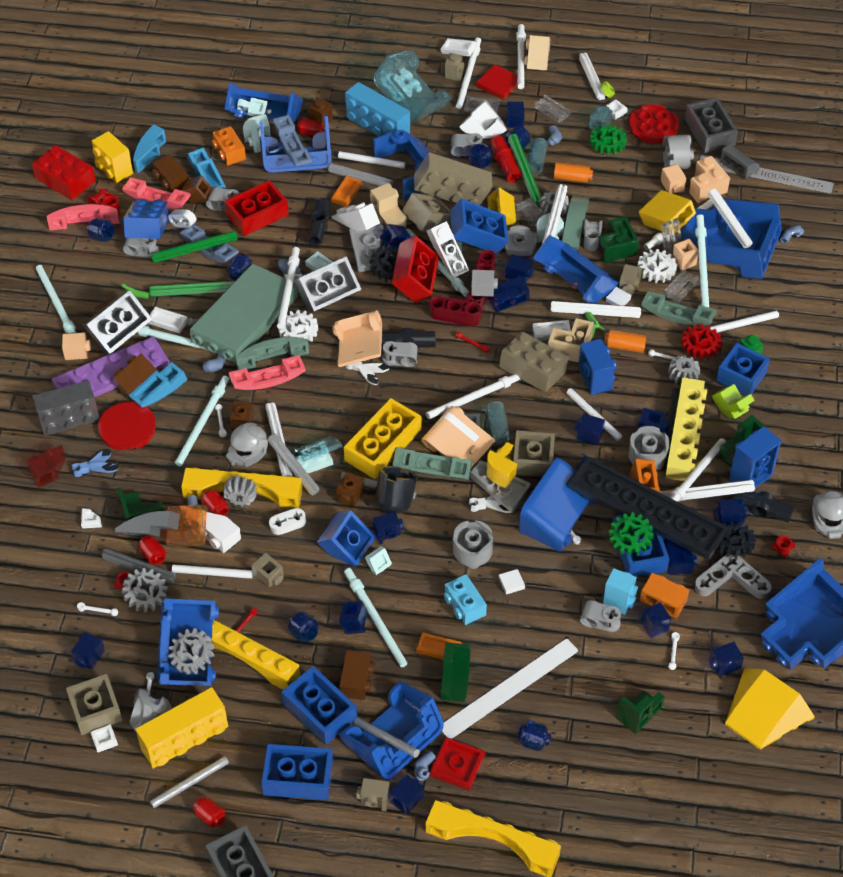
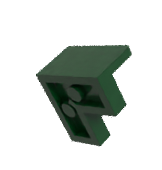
[599,216,639,263]
[719,415,768,468]
[117,487,165,521]
[441,642,471,702]
[616,690,665,734]

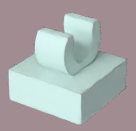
[365,546,392,575]

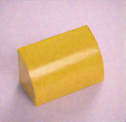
[487,188,516,226]

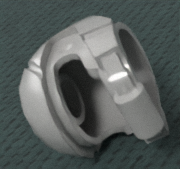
[226,423,268,467]
[812,490,843,539]
[130,688,172,731]

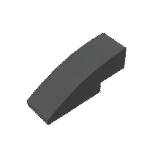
[115,511,180,537]

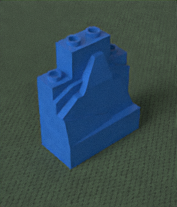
[680,199,782,279]
[761,558,843,670]

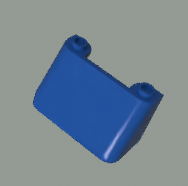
[519,458,597,552]
[157,599,219,686]
[339,681,444,779]

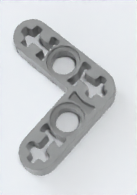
[694,555,772,599]

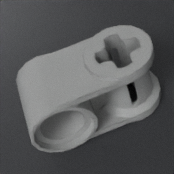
[451,133,483,157]
[206,187,239,211]
[583,219,602,252]
[123,238,159,258]
[382,341,418,367]
[580,600,621,632]

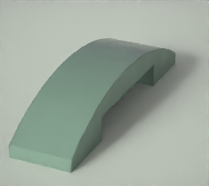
[562,195,590,250]
[641,291,717,326]
[236,337,309,370]
[393,448,472,480]

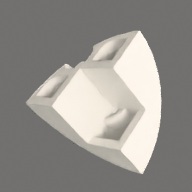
[460,100,507,138]

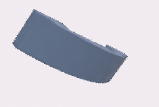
[273,115,312,167]
[180,224,239,263]

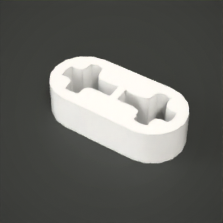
[168,209,196,228]
[269,508,306,535]

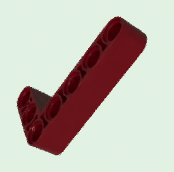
[429,250,496,326]

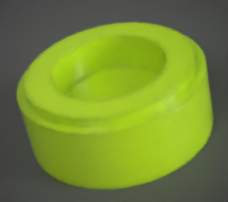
[600,81,615,98]

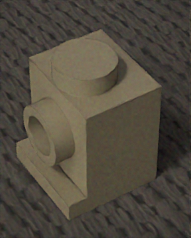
[445,53,465,81]
[619,264,642,295]
[251,553,284,588]
[356,778,390,811]

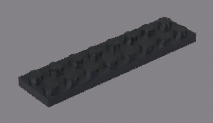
[568,456,729,560]

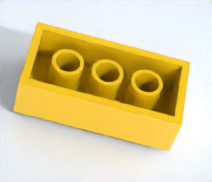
[344,398,421,479]
[136,687,228,768]

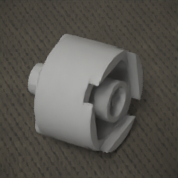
[663,135,694,169]
[628,426,669,470]
[453,520,493,569]

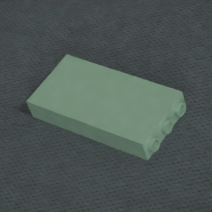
[190,264,298,363]

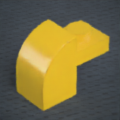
[486,442,517,489]

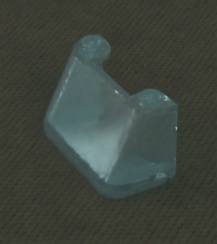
[374,50,452,124]

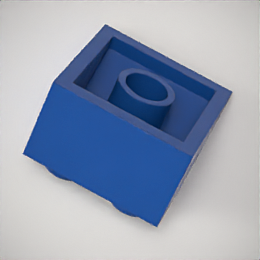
[317,510,376,567]

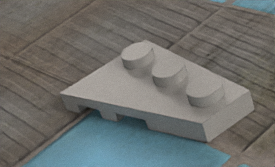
[349,224,384,272]
[470,460,531,513]

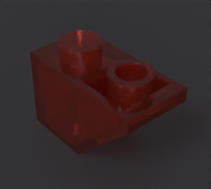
[26,445,66,488]

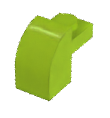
[712,384,755,419]

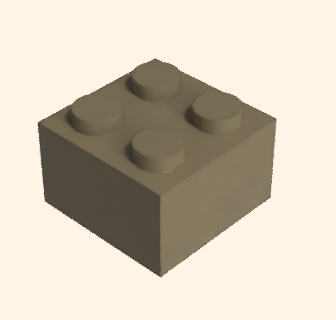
[403,193,451,232]
[513,430,555,478]
[66,674,123,735]

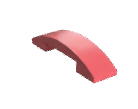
[122,178,191,209]
[47,204,120,230]
[229,356,306,390]

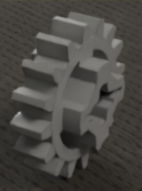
[122,568,167,612]
[168,628,215,675]

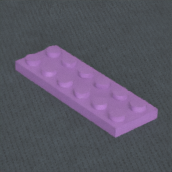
[52,336,170,397]

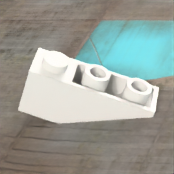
[331,202,380,232]
[427,221,469,278]
[182,507,241,553]

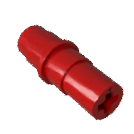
[490,135,522,183]

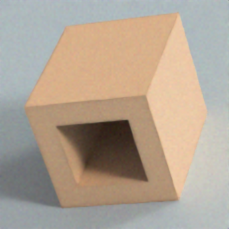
[661,165,686,194]
[672,239,699,271]
[62,333,91,360]

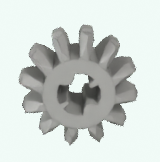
[540,190,569,216]
[668,355,700,385]
[223,475,257,507]

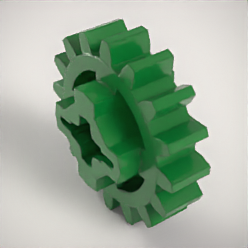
[590,124,627,155]
[609,512,654,557]

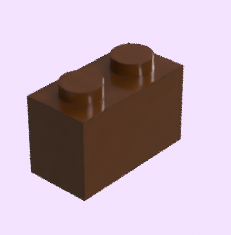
[152,154,189,193]
[112,353,157,398]
[339,650,375,700]

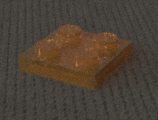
[166,505,207,547]

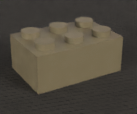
[499,331,569,393]

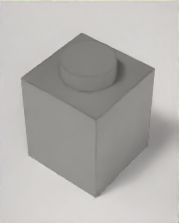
[472,270,498,296]

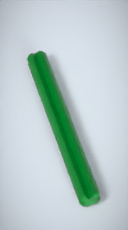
[508,133,541,206]
[152,231,238,263]
[149,281,236,297]

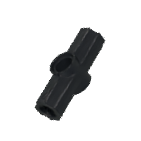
[307,197,332,246]
[381,328,436,349]
[732,491,794,523]

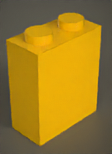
[639,190,696,235]

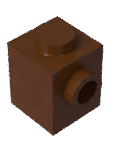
[308,98,333,128]
[181,175,212,204]
[230,401,254,431]
[336,472,365,507]

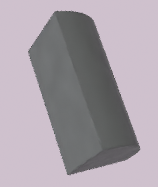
[720,145,759,179]

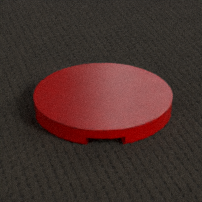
[628,104,679,144]
[98,402,156,451]

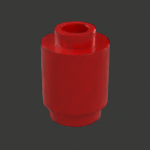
[297,118,323,137]
[201,490,229,516]
[138,536,167,565]
[193,796,226,828]

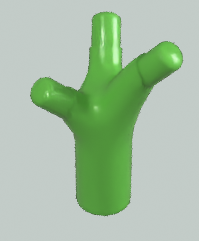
[121,283,149,299]
[585,312,605,338]

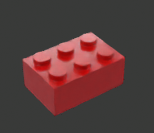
[32,145,96,201]
[225,180,289,236]
[392,235,439,303]

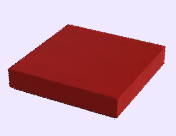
[476,64,518,100]
[429,737,486,791]

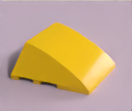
[725,668,815,749]

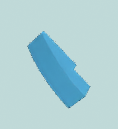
[133,124,166,174]
[188,148,226,189]
[129,362,187,408]

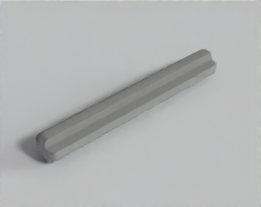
[328,163,393,186]
[267,433,319,496]

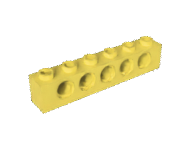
[665,377,707,481]

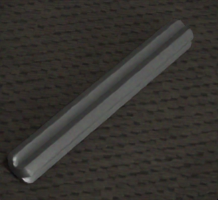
[102,548,176,584]

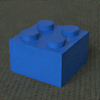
[578,339,616,395]
[716,343,770,395]

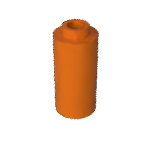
[554,162,593,183]
[604,330,647,353]

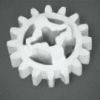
[637,249,677,283]
[278,310,318,342]

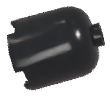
[375,466,418,516]

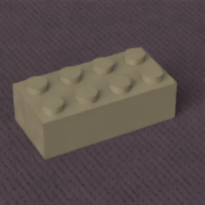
[414,152,493,205]

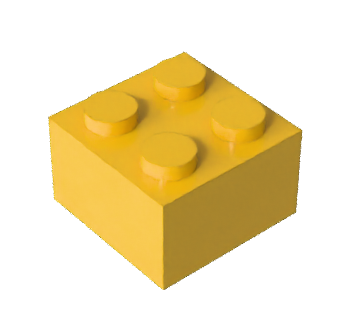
[92,131,133,183]

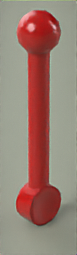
[455,332,489,353]
[235,608,258,633]

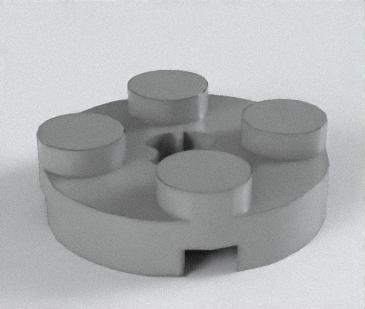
[503,225,537,256]

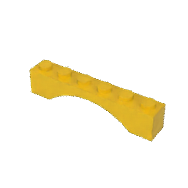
[181,468,303,508]
[212,620,300,690]
[426,800,561,877]

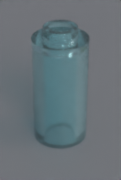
[527,138,548,174]
[486,401,511,444]

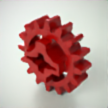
[681,324,722,360]

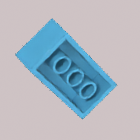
[345,82,410,136]

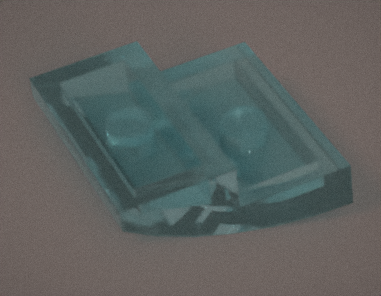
[294,435,342,462]

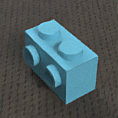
[603,568,638,615]
[443,574,487,625]

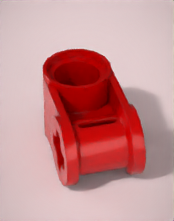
[88,188,121,216]

